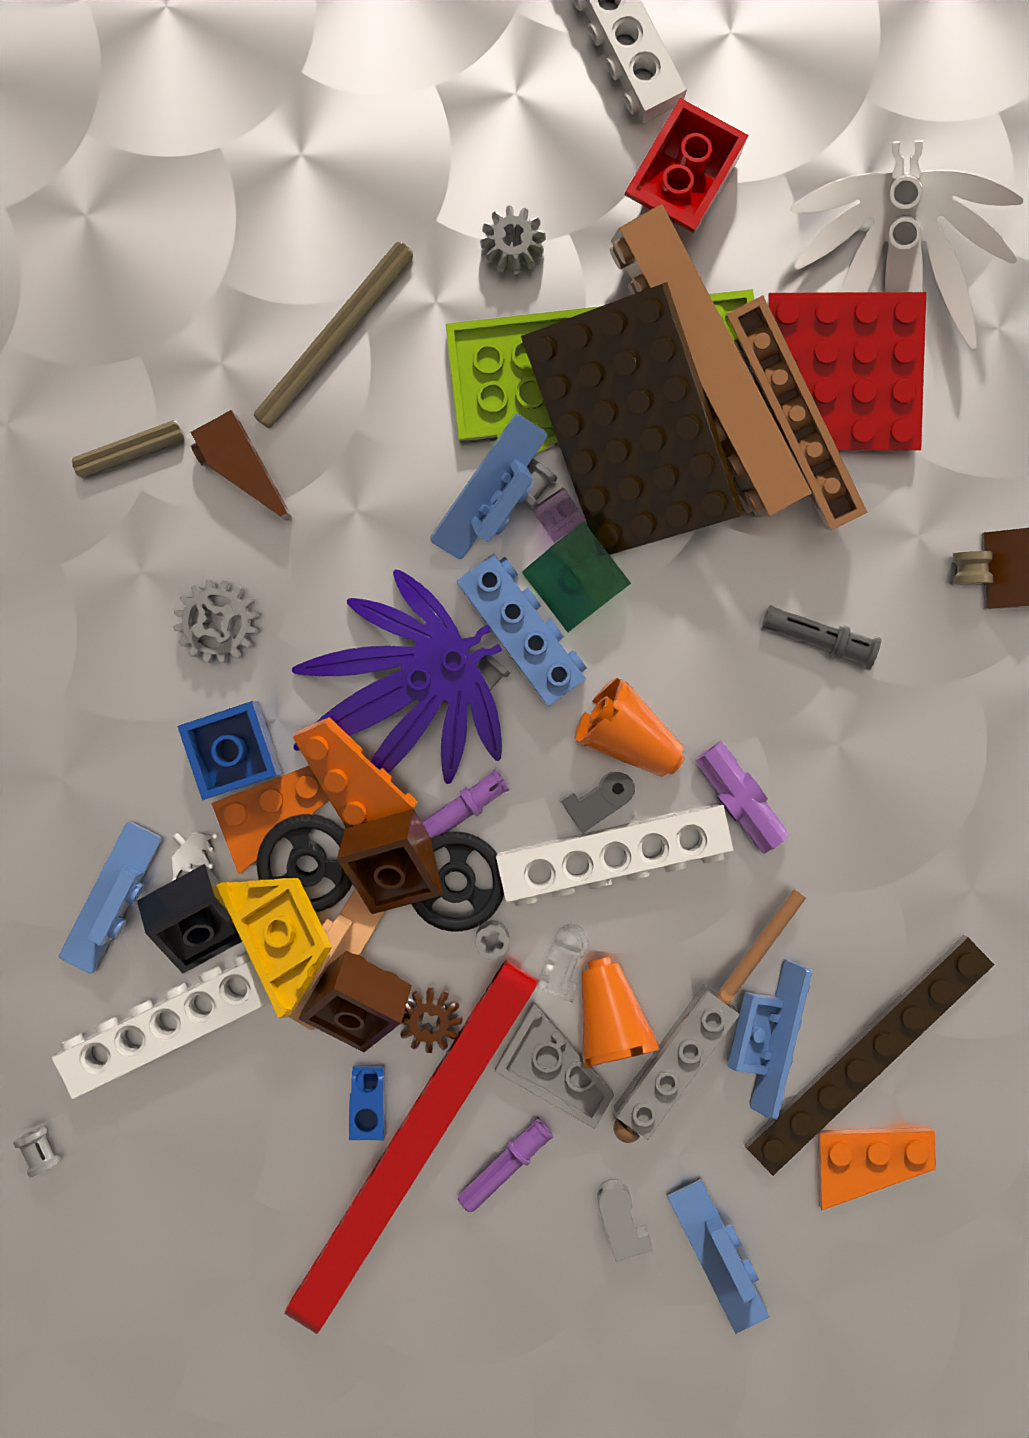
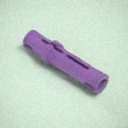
[422,770,510,840]

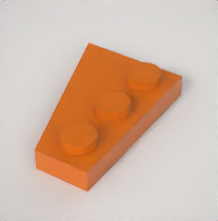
[293,717,418,828]
[211,766,330,874]
[817,1128,936,1210]

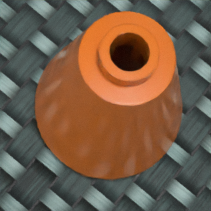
[574,678,684,777]
[582,957,660,1068]

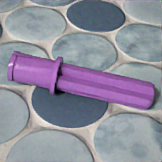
[457,1119,554,1212]

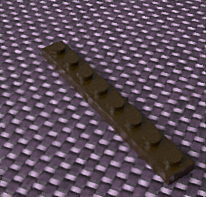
[745,935,995,1176]

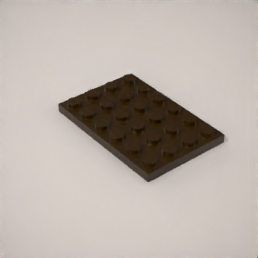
[521,282,744,558]

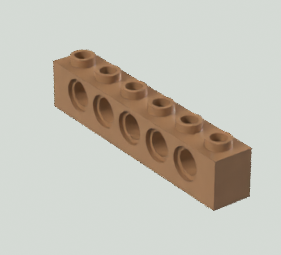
[725,295,868,530]

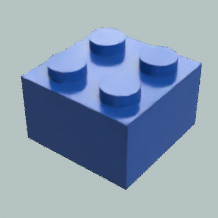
[177,701,283,800]

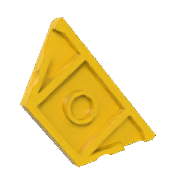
[216,878,332,1019]

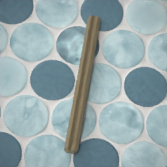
[254,241,413,428]

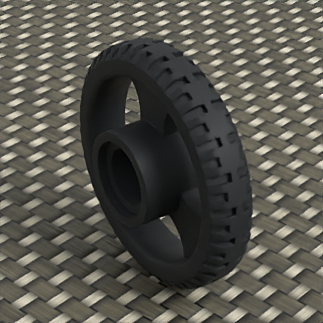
[256,814,352,913]
[411,832,504,932]

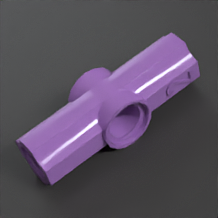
[694,741,790,854]

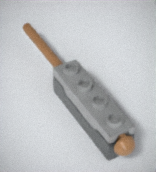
[613,889,806,1143]

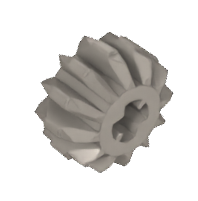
[480,205,546,275]

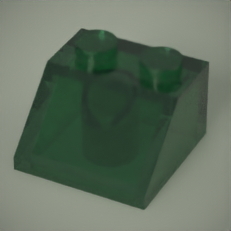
[521,521,631,633]

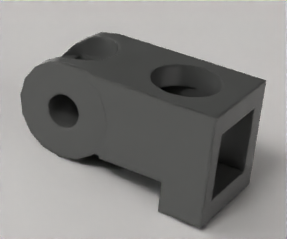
[559,772,635,833]

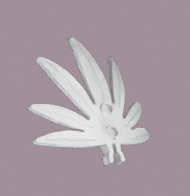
[791,140,1023,350]

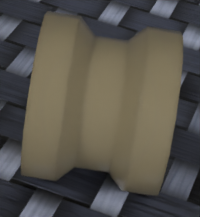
[953,551,993,585]

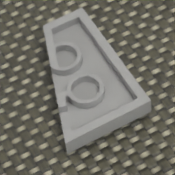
[495,1003,614,1129]

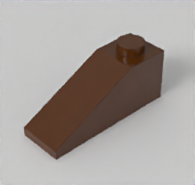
[190,410,292,520]

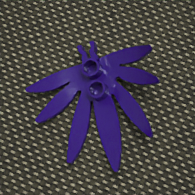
[292,569,502,784]

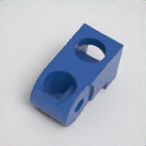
[349,1066,386,1141]

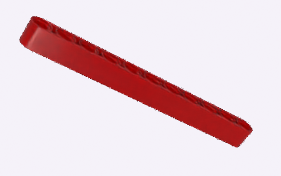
[284,960,539,1334]

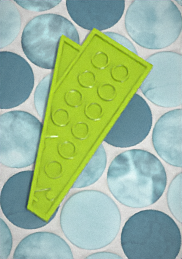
[446,289,754,457]

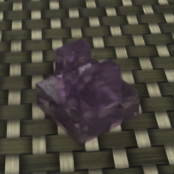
[531,487,586,543]

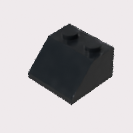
[137,864,242,974]

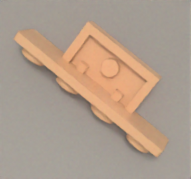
[288,889,386,1030]

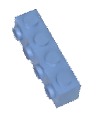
[456,553,587,707]

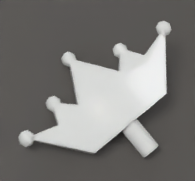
[171,833,217,881]

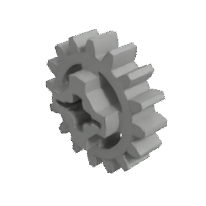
[173,580,259,663]

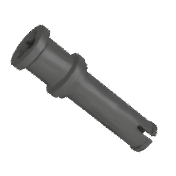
[761,605,882,670]

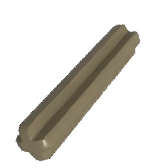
[72,420,184,478]

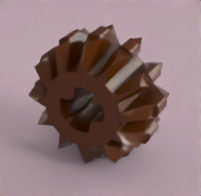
[400,986,463,1053]

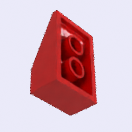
[624,98,749,233]

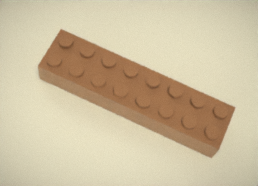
[610,204,812,517]

